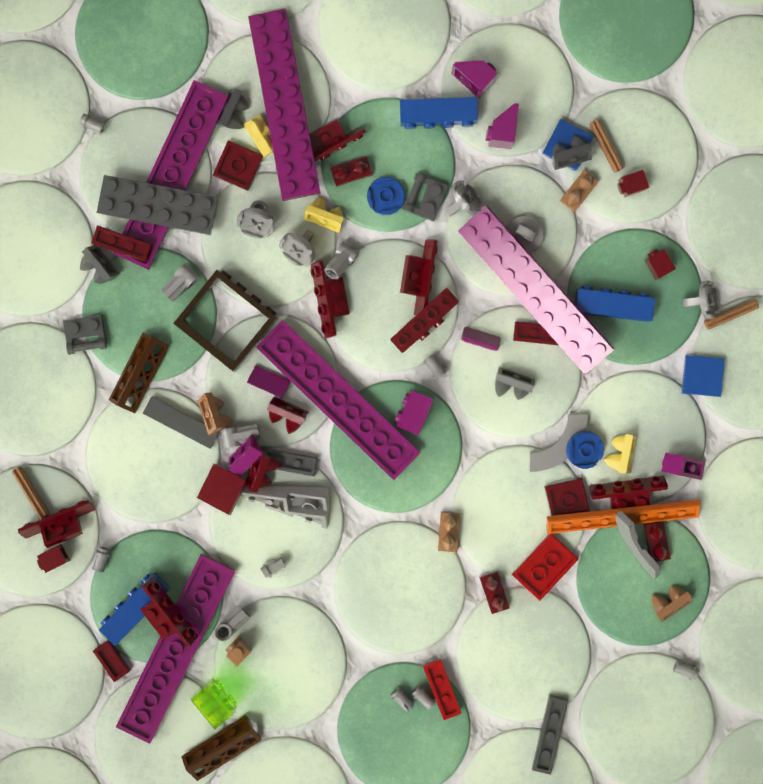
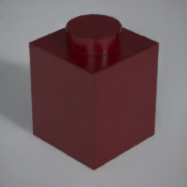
[617,170,650,198]
[644,249,676,280]
[37,544,70,573]

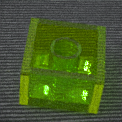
[190,678,237,730]

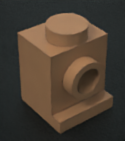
[226,636,252,666]

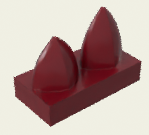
[330,156,372,187]
[267,397,308,434]
[246,450,282,493]
[643,521,671,562]
[479,571,510,614]

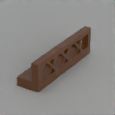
[109,332,169,413]
[181,715,262,781]

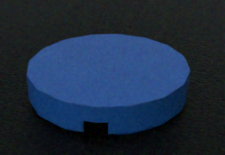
[367,177,405,215]
[566,430,604,469]

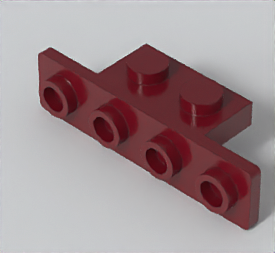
[310,119,366,161]
[400,239,438,315]
[310,260,350,339]
[390,288,459,353]
[589,476,668,509]
[18,500,95,548]
[140,576,198,647]

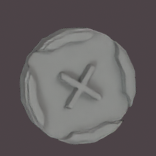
[445,180,483,217]
[237,200,275,238]
[507,216,543,253]
[279,229,315,266]
[682,280,719,319]

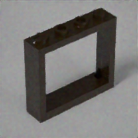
[173,270,278,372]

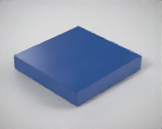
[542,119,594,171]
[681,355,724,397]

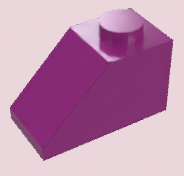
[661,453,705,480]

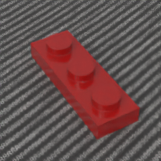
[423,658,462,720]

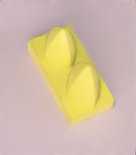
[244,114,273,158]
[304,196,344,233]
[604,434,637,474]

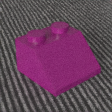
[451,60,498,99]
[485,103,519,149]
[395,391,434,435]

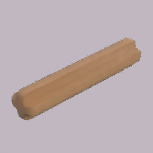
[590,119,623,173]
[704,299,759,330]
[12,467,49,519]

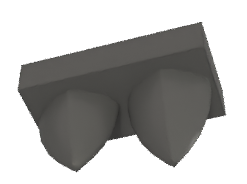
[216,88,249,129]
[552,135,592,170]
[80,245,120,284]
[495,367,535,400]

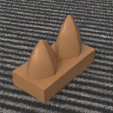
[560,170,599,213]
[197,392,233,436]
[438,512,460,552]
[652,586,693,623]

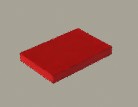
[511,534,579,601]

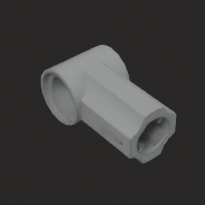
[324,241,359,280]
[161,263,200,302]
[221,424,261,449]
[215,605,251,641]

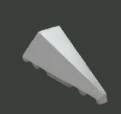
[241,485,331,529]

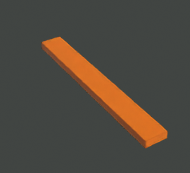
[546,500,701,534]

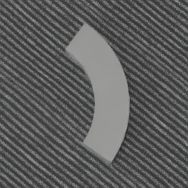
[530,415,588,472]
[616,511,660,579]

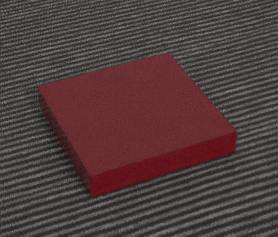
[213,140,263,191]
[197,464,248,515]
[544,478,590,516]

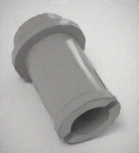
[79,113,105,134]
[423,354,446,379]
[92,546,111,572]
[260,556,286,578]
[673,660,699,680]
[411,685,436,710]
[390,687,414,712]

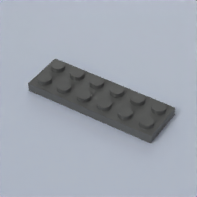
[96,175,218,236]

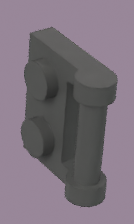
[402,173,448,222]
[63,315,107,355]

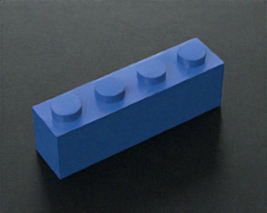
[400,97,478,129]
[575,286,655,322]
[99,572,171,646]

